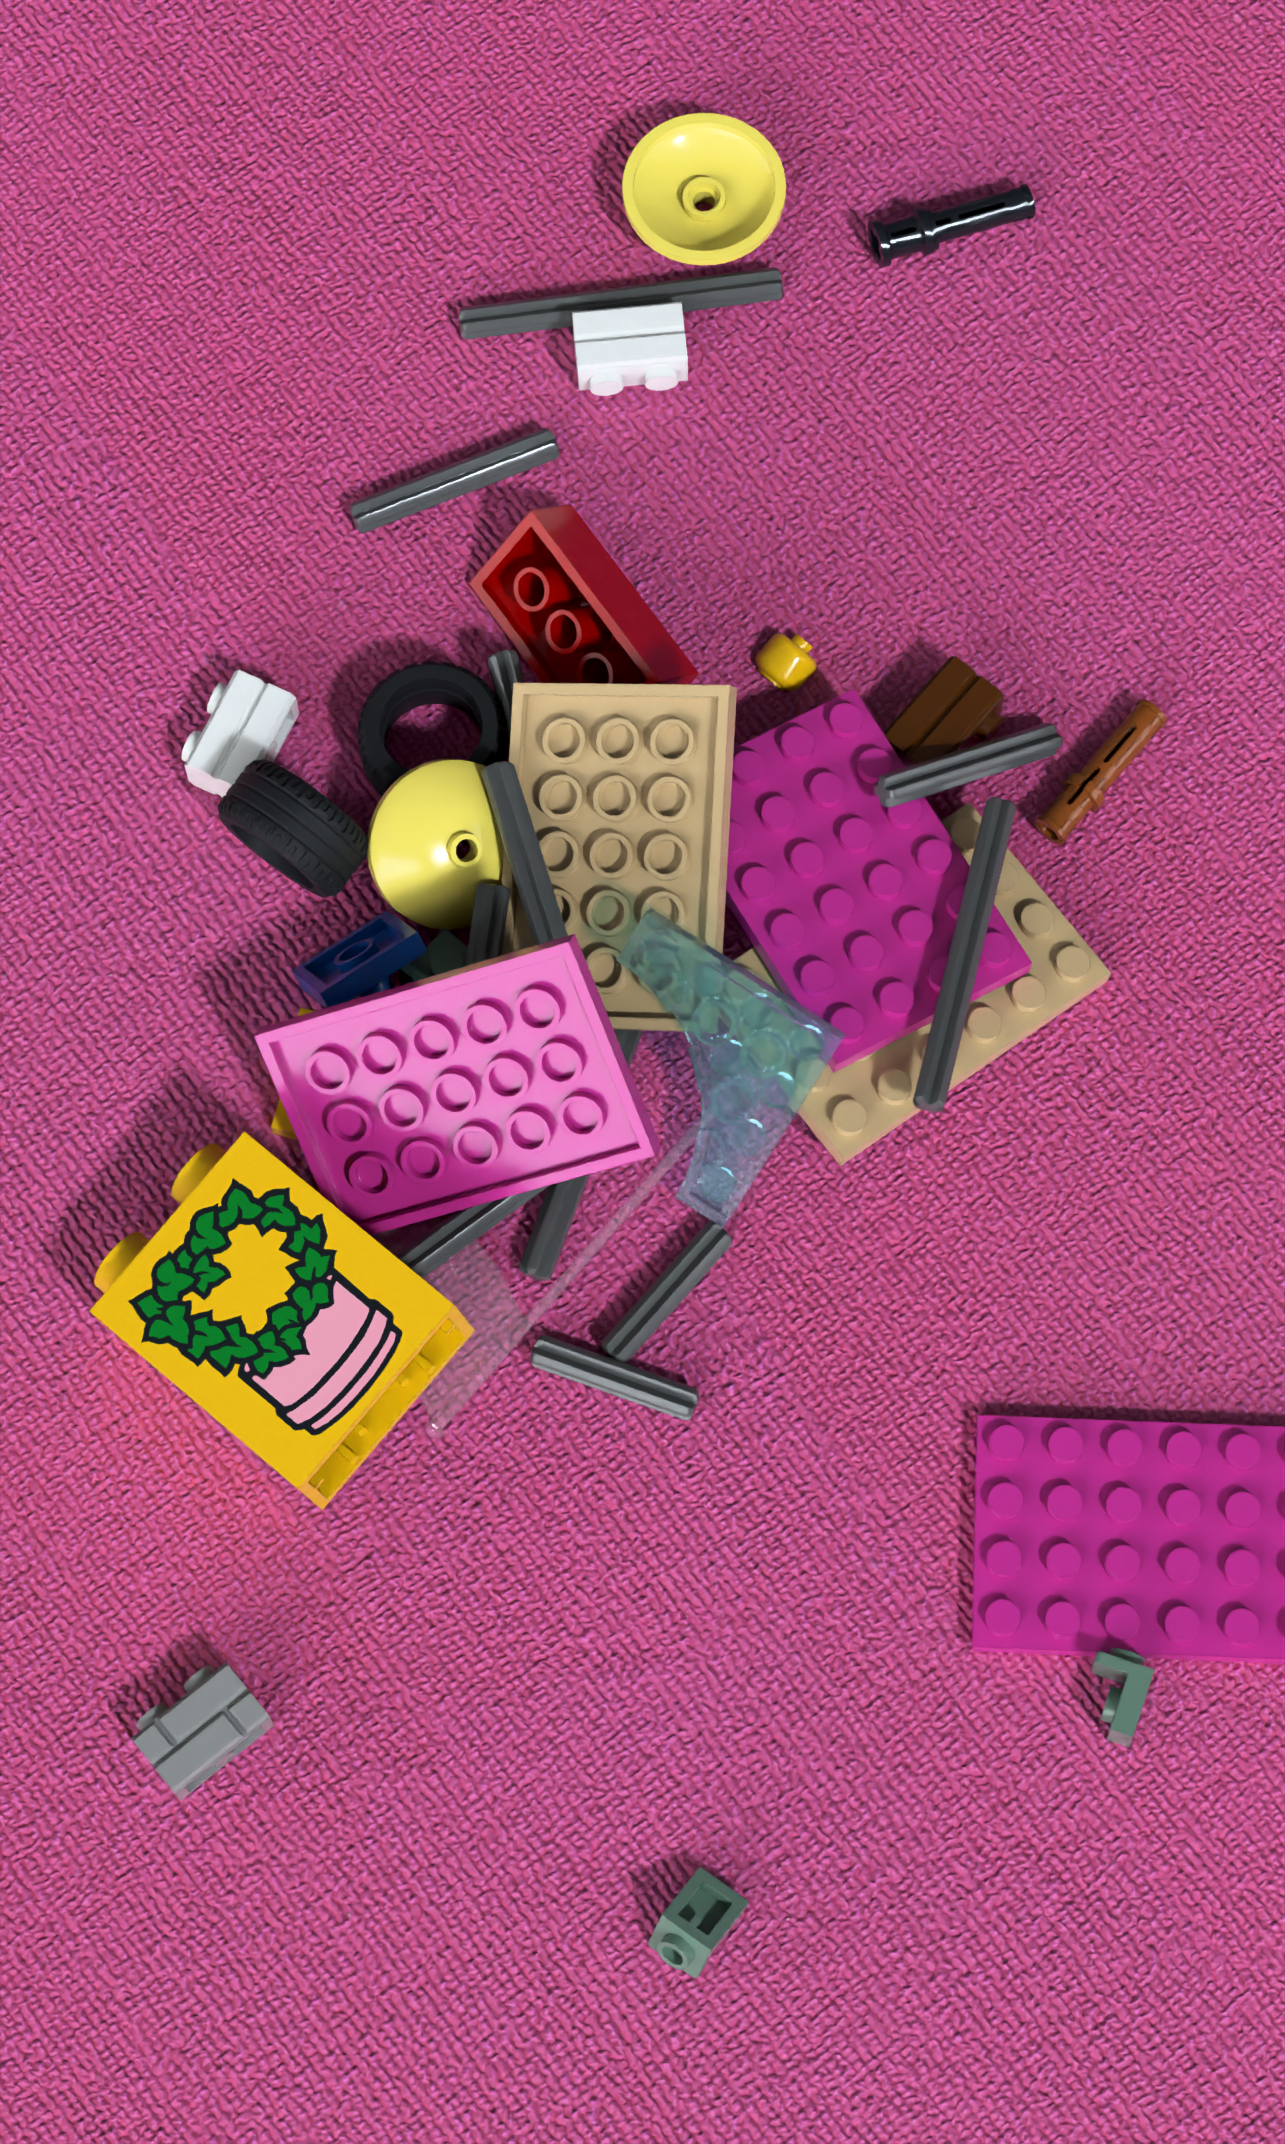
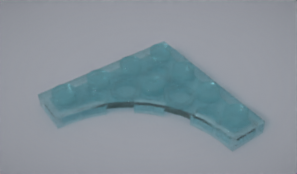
[617,908,846,1228]

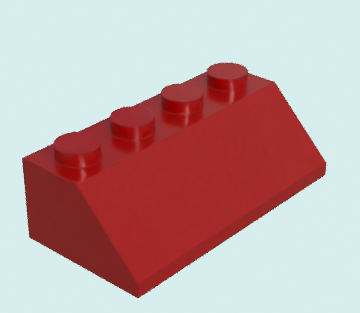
[469,504,699,684]

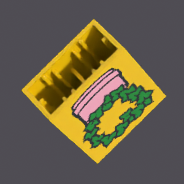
[89,1131,475,1510]

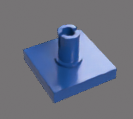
[291,910,428,1008]

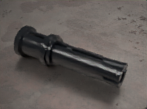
[867,184,1035,268]

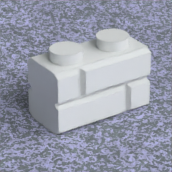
[572,302,688,396]
[181,670,299,797]

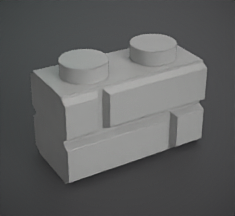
[131,1663,274,1801]

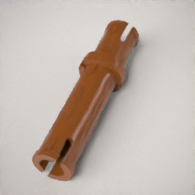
[1035,699,1167,845]

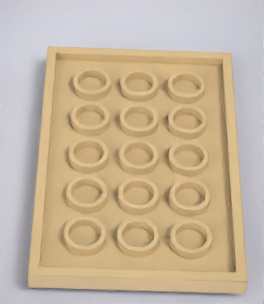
[501,683,737,1033]
[719,802,1111,1166]

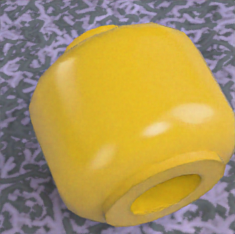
[755,633,817,691]

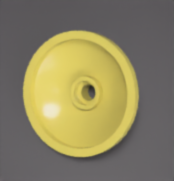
[622,113,786,266]
[367,759,504,930]

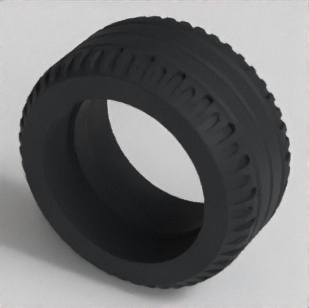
[358,661,508,796]
[218,759,368,897]

